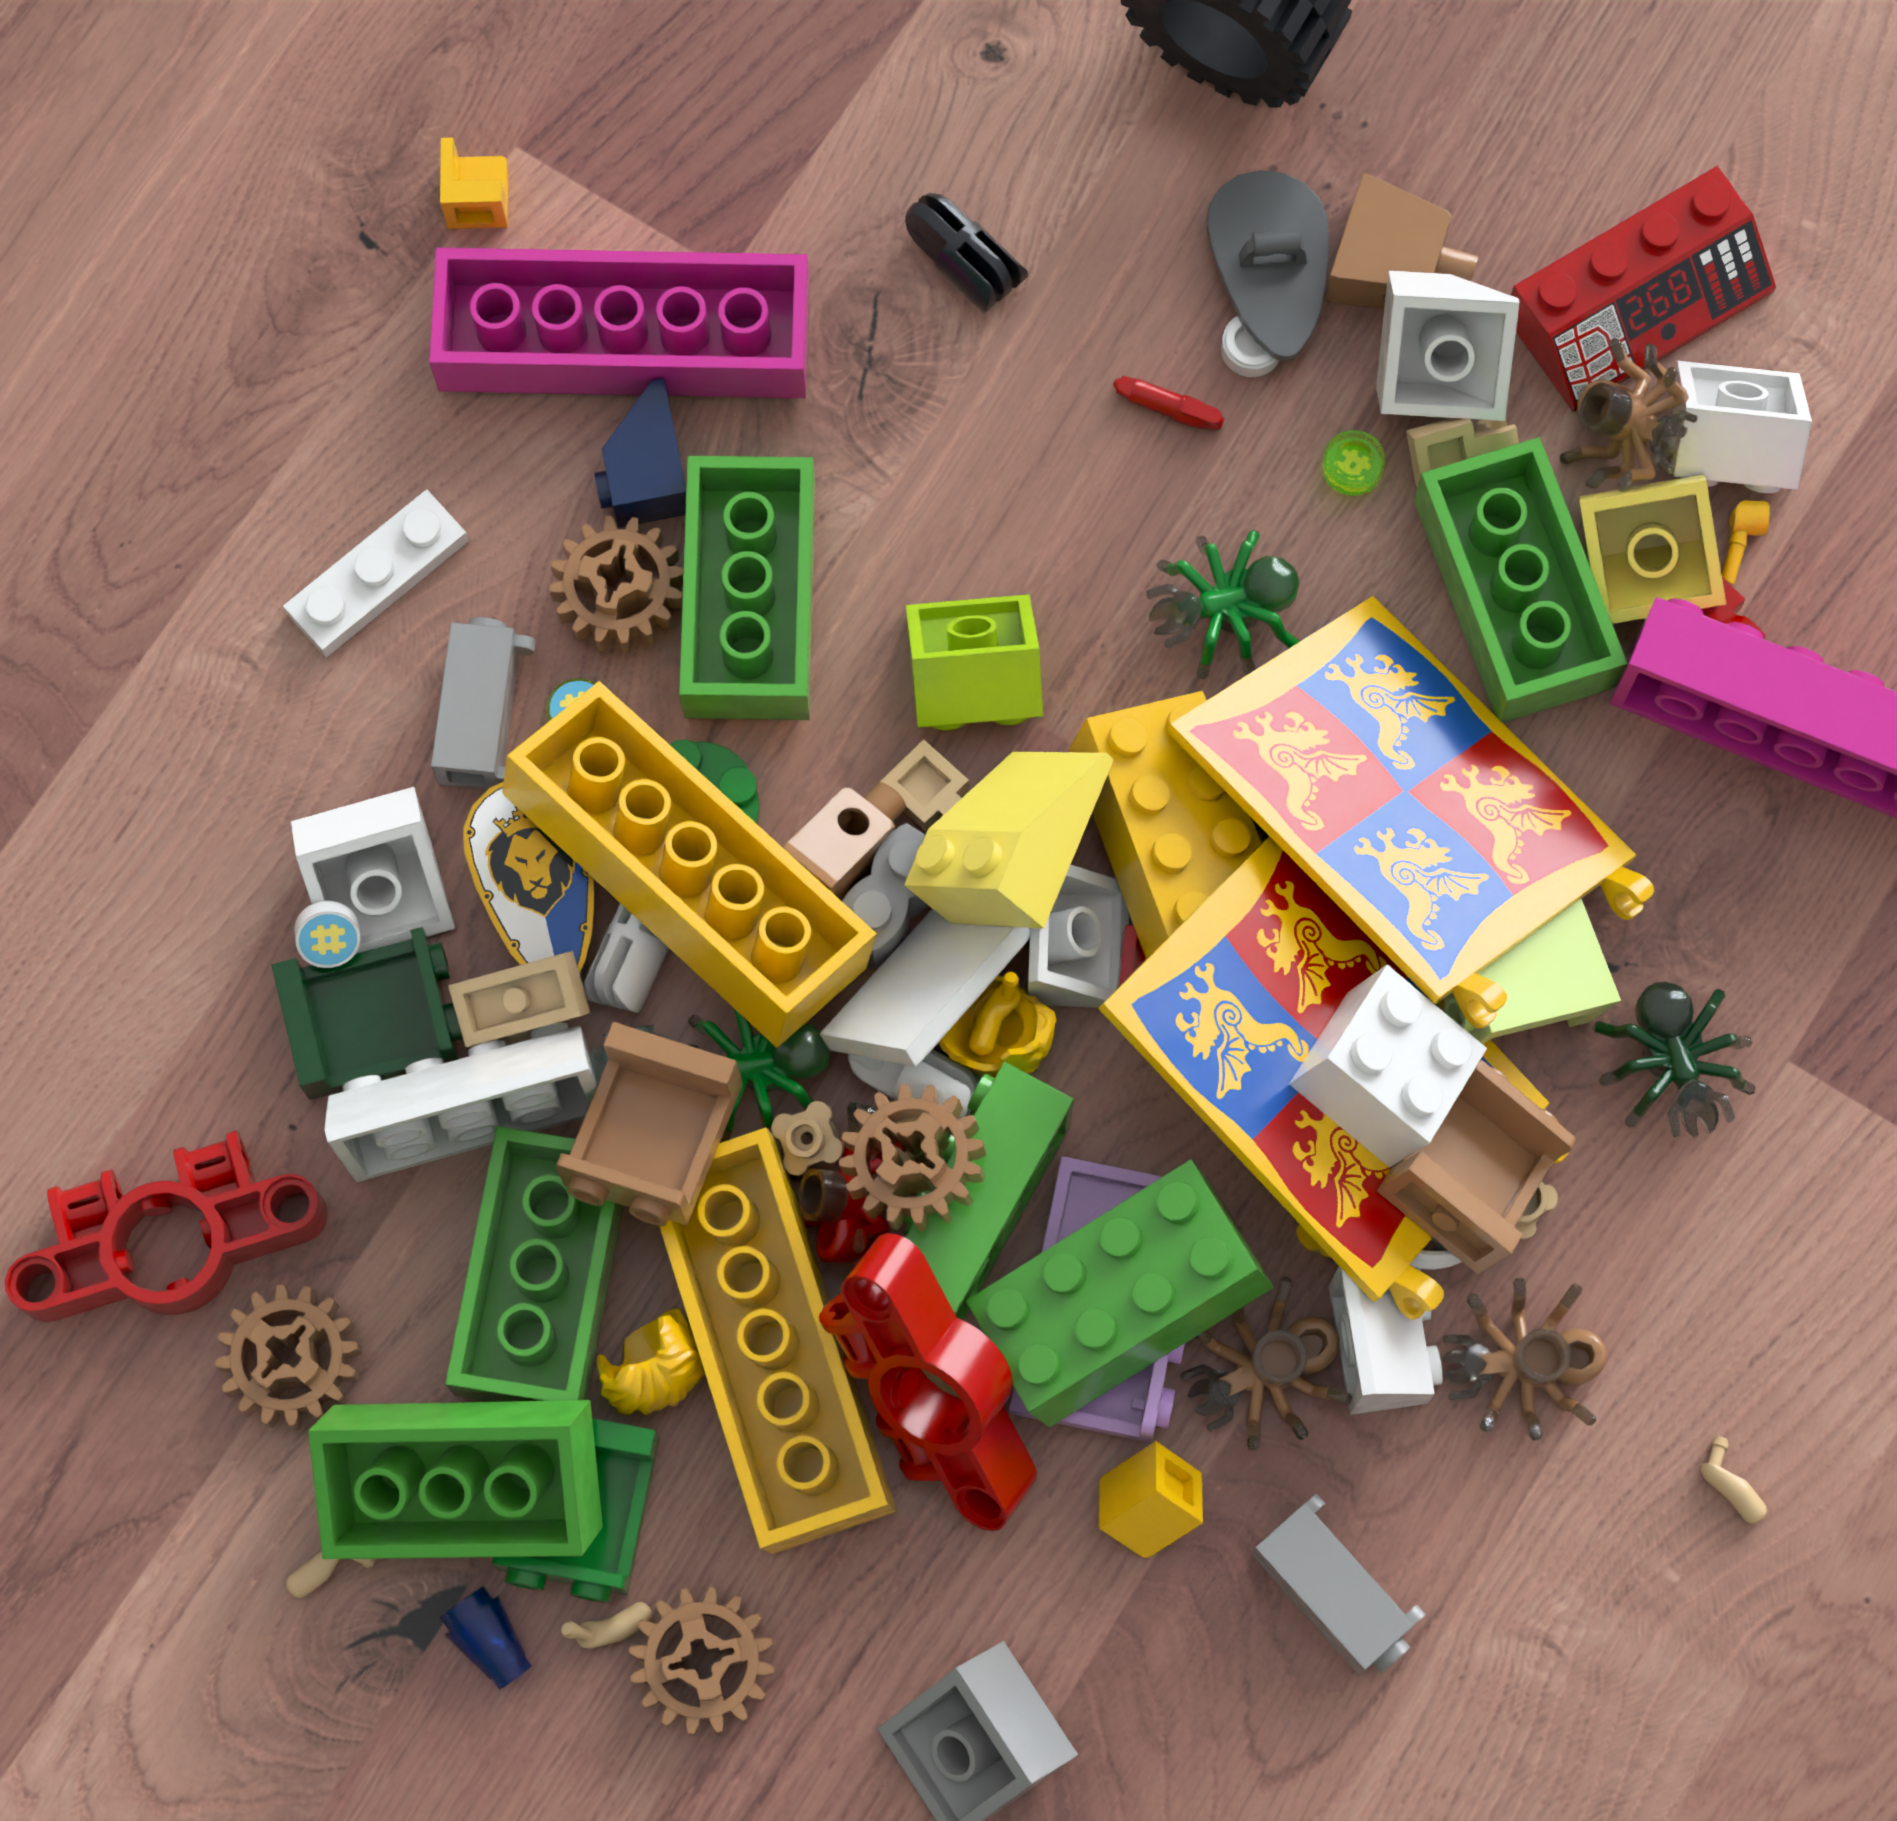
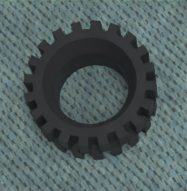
[1120,0,1352,108]

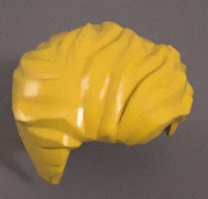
[939,976,1057,1078]
[596,1308,705,1415]

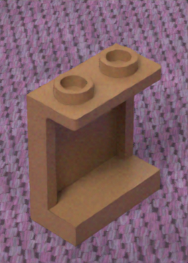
[556,1022,743,1226]
[1377,1059,1576,1274]

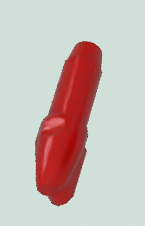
[1113,376,1225,430]

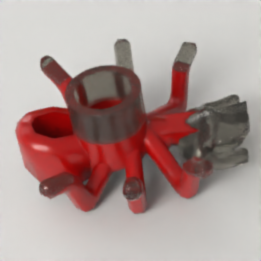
[789,1102,890,1264]

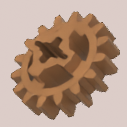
[549,516,684,653]
[839,1084,987,1232]
[215,1284,362,1430]
[629,1587,774,1735]

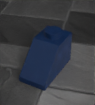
[594,378,686,528]

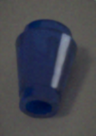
[440,1585,532,1690]

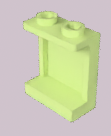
[1443,899,1621,1044]

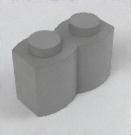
[842,823,929,970]

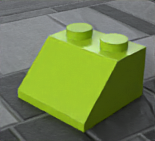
[906,594,1044,731]

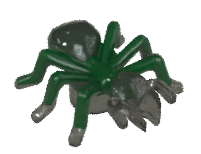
[1592,981,1756,1138]

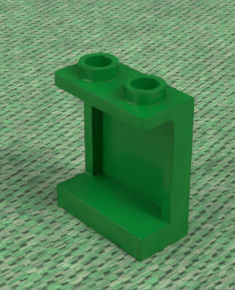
[492,1418,660,1603]

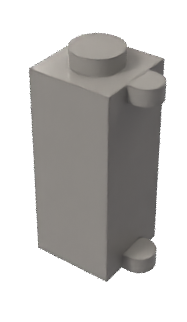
[431,617,536,790]
[1251,1494,1426,1675]

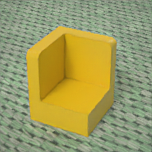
[440,138,508,229]
[1099,1441,1203,1558]

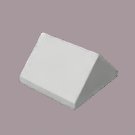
[1027,865,1129,1008]

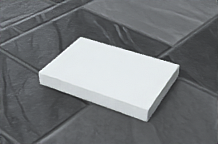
[820,909,1030,1067]

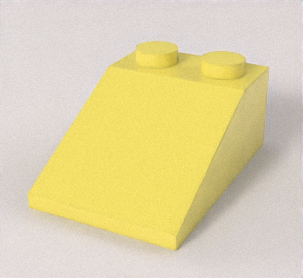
[904,752,1114,929]

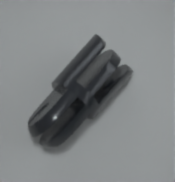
[905,193,1028,314]

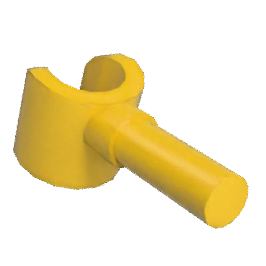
[1721,500,1770,586]

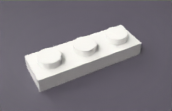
[283,489,469,658]

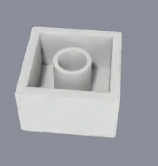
[1289,965,1487,1168]

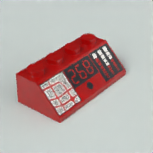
[1511,165,1776,412]

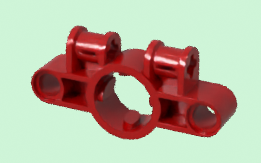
[5,1130,328,1322]
[819,1233,1037,1531]

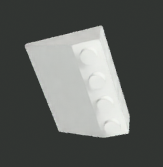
[324,1023,598,1182]

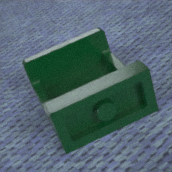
[271,927,463,1100]

